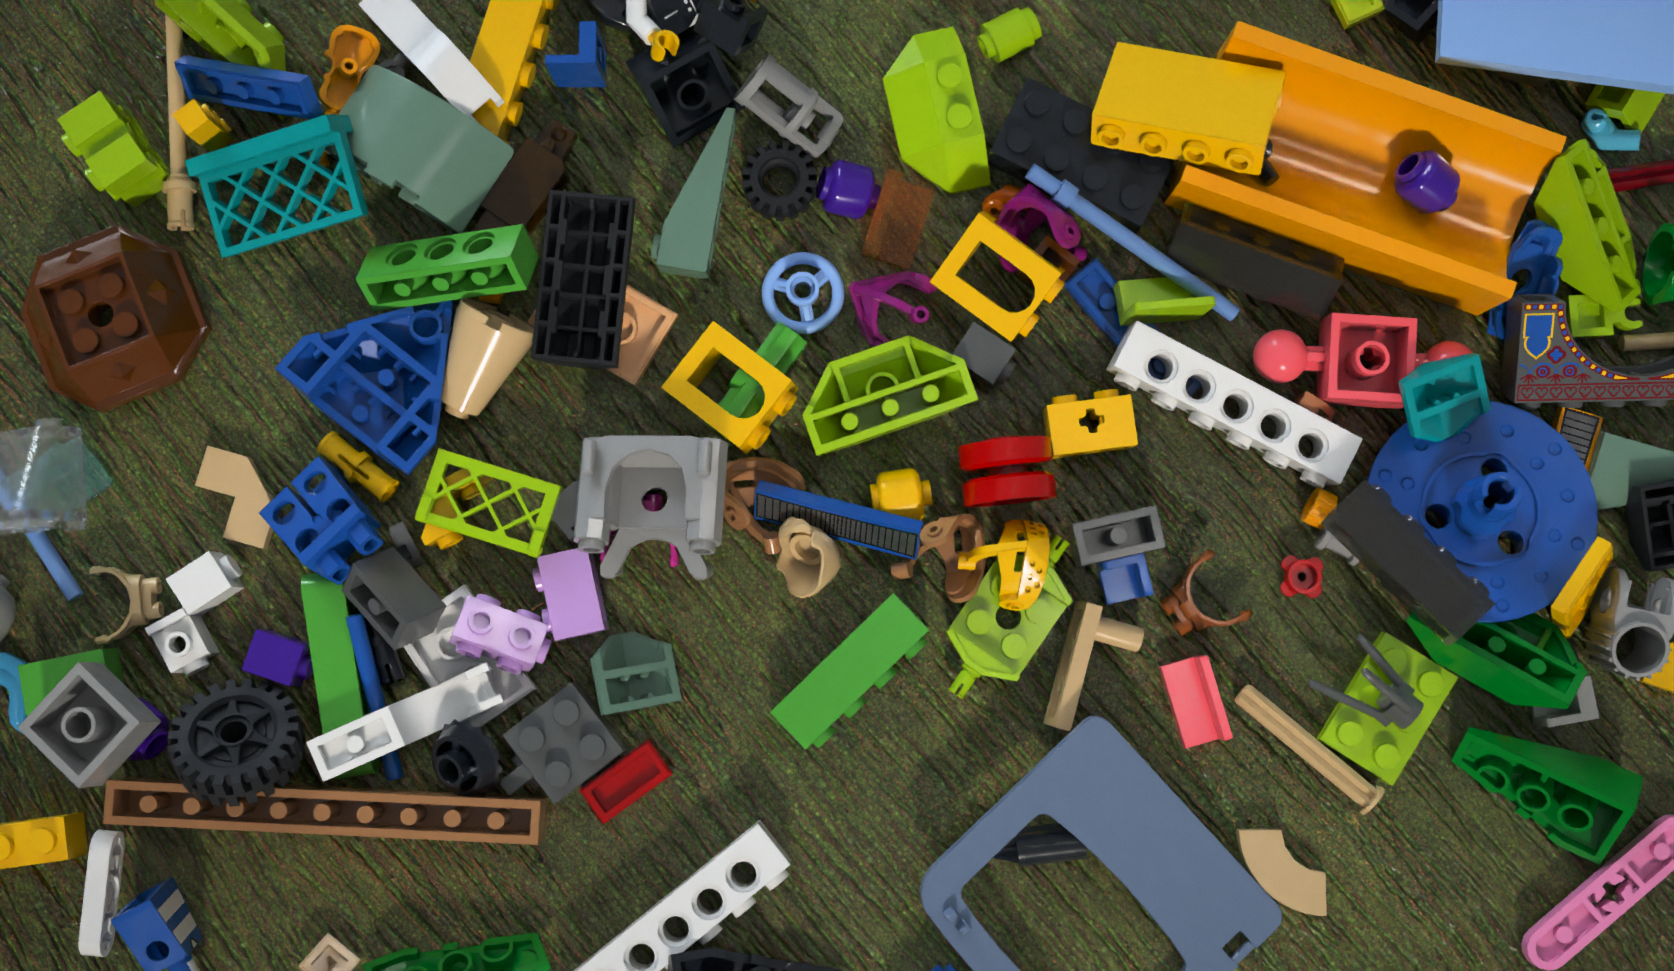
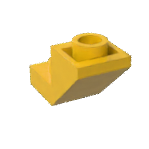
[421,469,493,550]

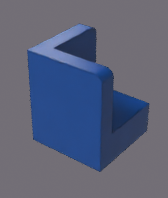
[1095,553,1153,605]

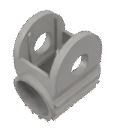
[1582,567,1674,681]

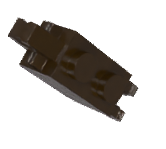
[474,119,578,235]

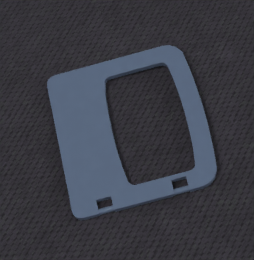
[919,715,1282,971]

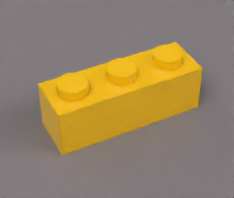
[172,99,234,152]

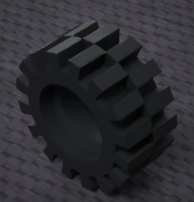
[742,140,817,221]

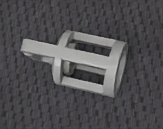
[734,53,843,158]

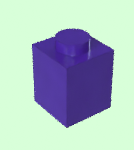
[241,629,313,686]

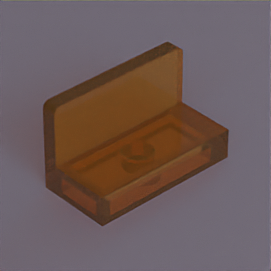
[863,168,934,270]

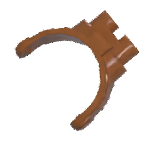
[1159,549,1252,637]

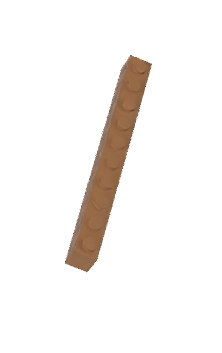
[103,776,548,845]

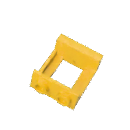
[930,210,1066,342]
[661,321,798,454]

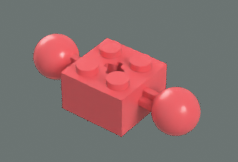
[1253,313,1473,409]

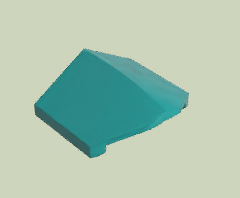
[1398,353,1491,442]

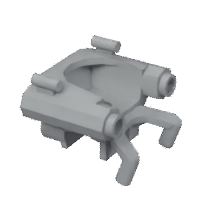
[573,435,728,580]

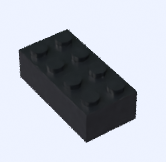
[988,77,1175,234]

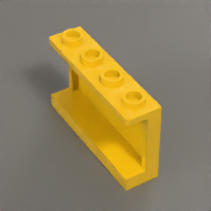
[1091,42,1286,175]

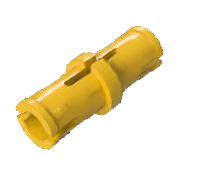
[317,431,399,503]

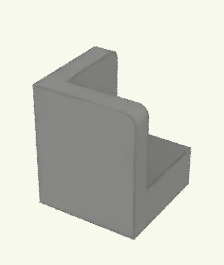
[1530,675,1600,727]

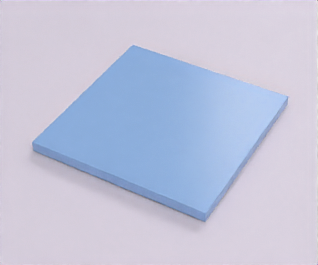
[1435,0,1674,94]

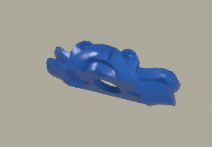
[1487,220,1563,340]

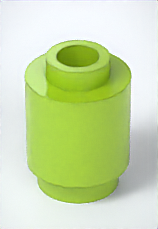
[977,7,1042,63]

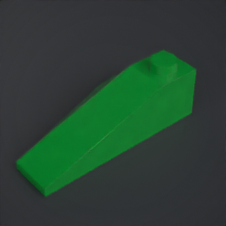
[1451,727,1644,865]
[362,932,551,971]

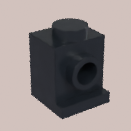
[693,0,769,57]

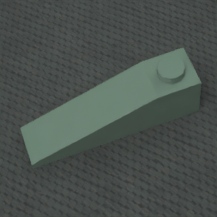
[651,107,737,280]

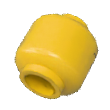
[870,468,933,521]

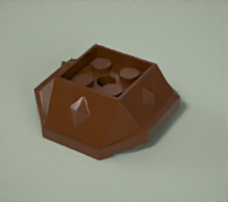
[21,224,212,412]

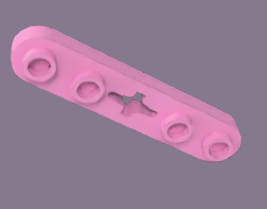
[1521,814,1674,971]

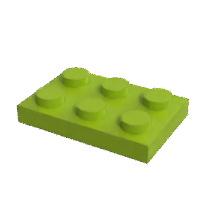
[1316,632,1459,786]

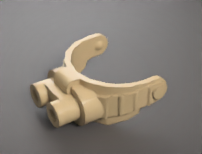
[89,566,165,645]

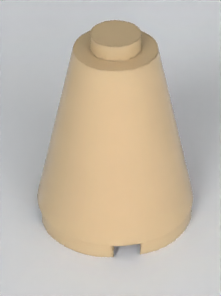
[442,298,534,420]

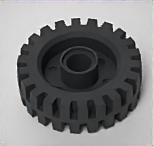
[167,679,305,807]

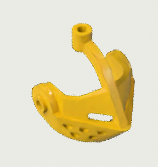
[958,519,1050,611]

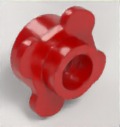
[1280,555,1323,599]

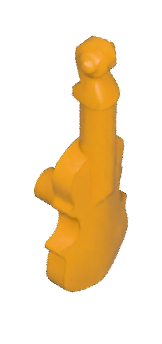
[318,25,380,167]

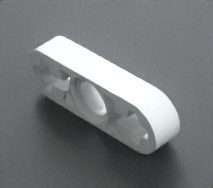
[78,830,125,957]

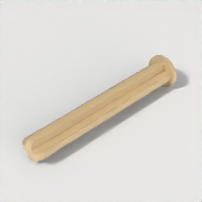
[1235,685,1385,815]

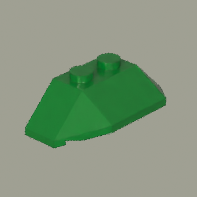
[1406,602,1587,709]

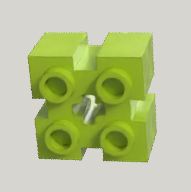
[57,91,170,208]

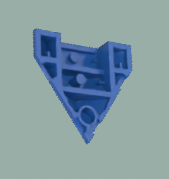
[275,300,454,475]

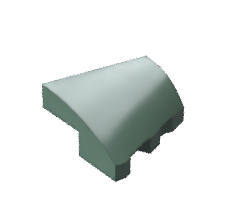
[1588,432,1674,510]

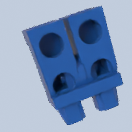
[259,456,383,585]

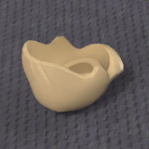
[776,516,841,598]

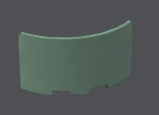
[324,64,514,233]

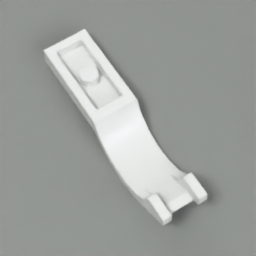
[358,0,505,122]
[306,662,505,782]

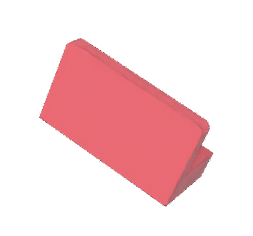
[1158,655,1233,749]

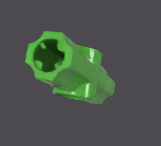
[705,322,808,446]

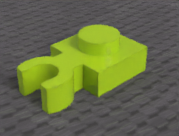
[1562,295,1643,339]

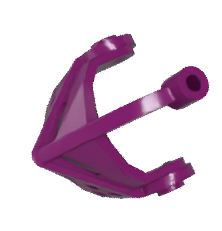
[997,184,1087,273]
[849,271,937,347]

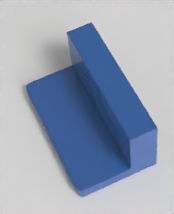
[545,21,607,87]

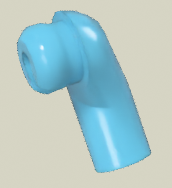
[1581,108,1641,151]

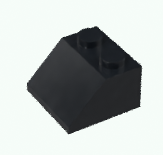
[626,24,745,148]

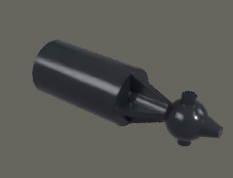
[993,823,1087,867]

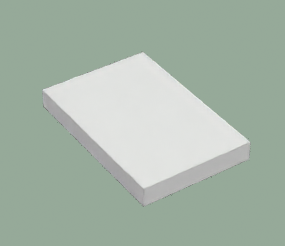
[404,584,537,727]

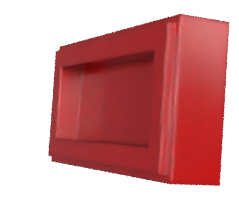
[579,739,674,824]

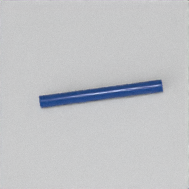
[345,613,404,781]

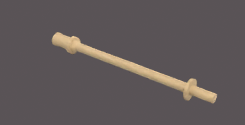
[162,14,197,231]

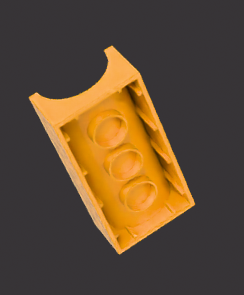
[1164,21,1567,316]

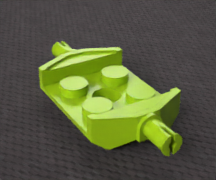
[946,534,1073,700]

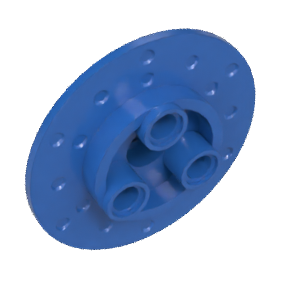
[1364,401,1598,623]

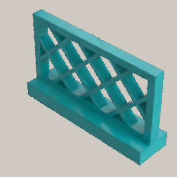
[185,114,369,258]

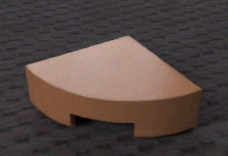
[1294,391,1335,422]

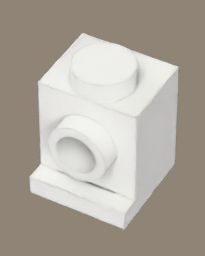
[145,608,220,676]

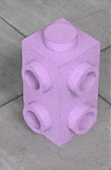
[448,594,552,674]

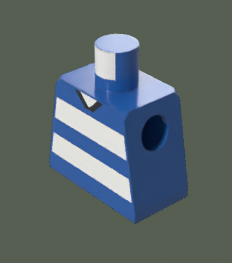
[110,877,202,971]

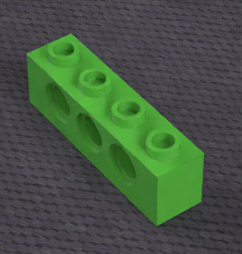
[355,224,539,311]

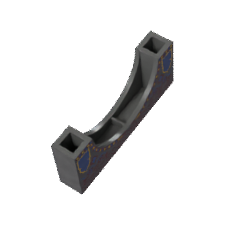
[1500,294,1674,409]

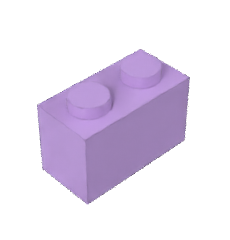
[533,548,610,641]

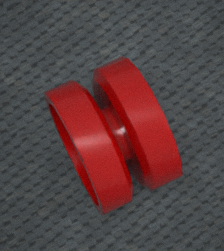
[958,435,1057,508]

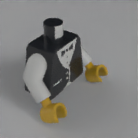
[626,0,757,62]

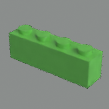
[770,593,929,750]

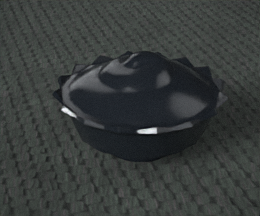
[431,719,503,796]

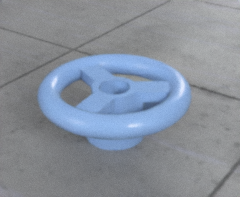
[762,252,845,334]

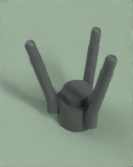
[1308,634,1424,729]

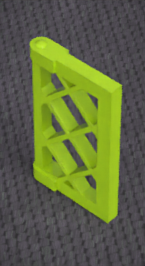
[415,448,562,558]

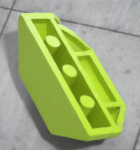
[154,0,286,120]
[883,26,991,195]
[1533,139,1641,312]
[802,335,978,456]

